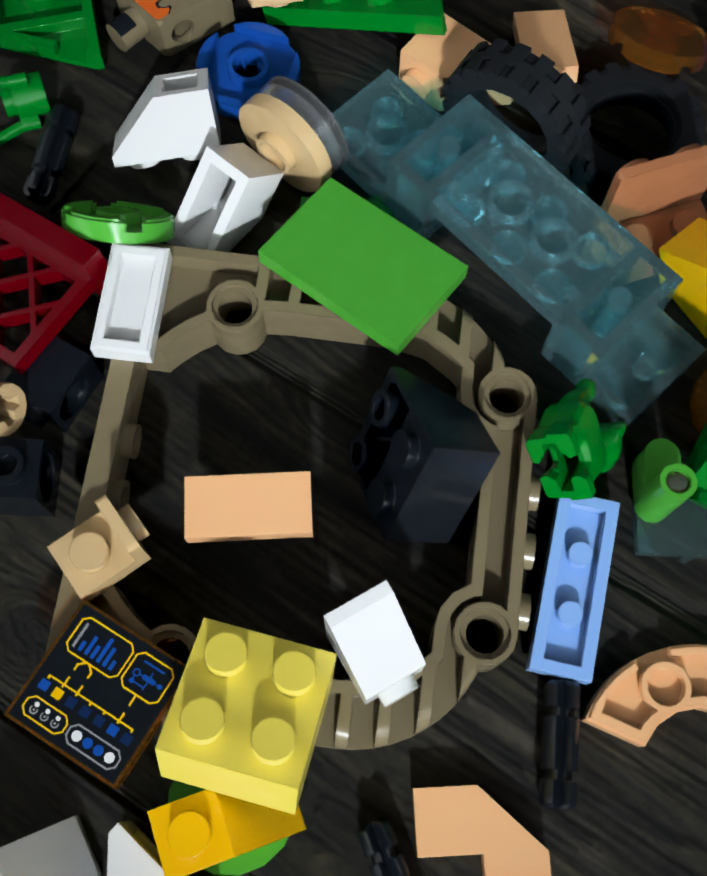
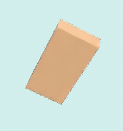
[512,9,579,83]
[184,471,313,543]

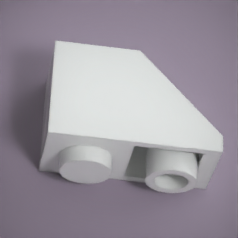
[112,67,221,169]

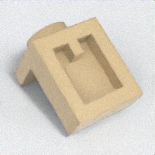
[47,494,151,603]

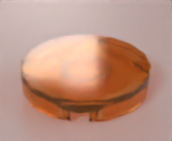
[608,6,707,75]

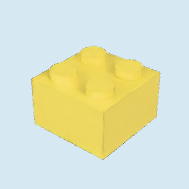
[155,617,337,815]

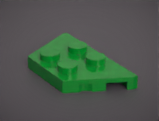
[0,0,105,70]
[262,0,447,35]

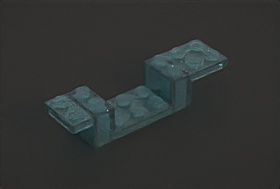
[313,69,706,428]

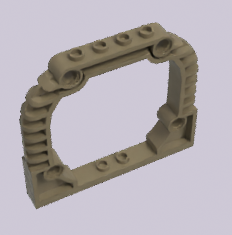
[43,243,541,750]

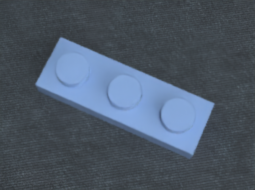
[525,497,620,685]

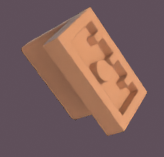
[591,143,707,284]

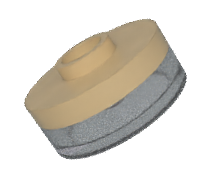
[238,76,349,192]

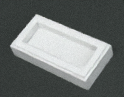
[90,243,173,363]

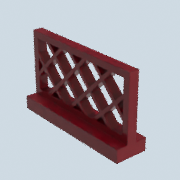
[0,193,108,375]

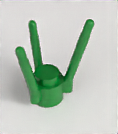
[0,71,51,146]

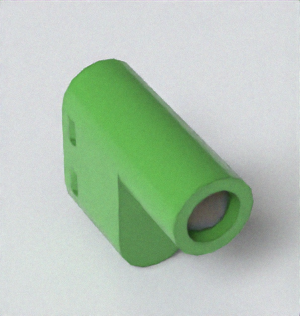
[631,438,698,523]

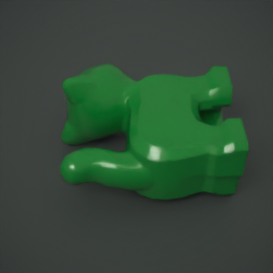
[525,378,627,500]

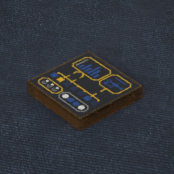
[4,600,186,789]

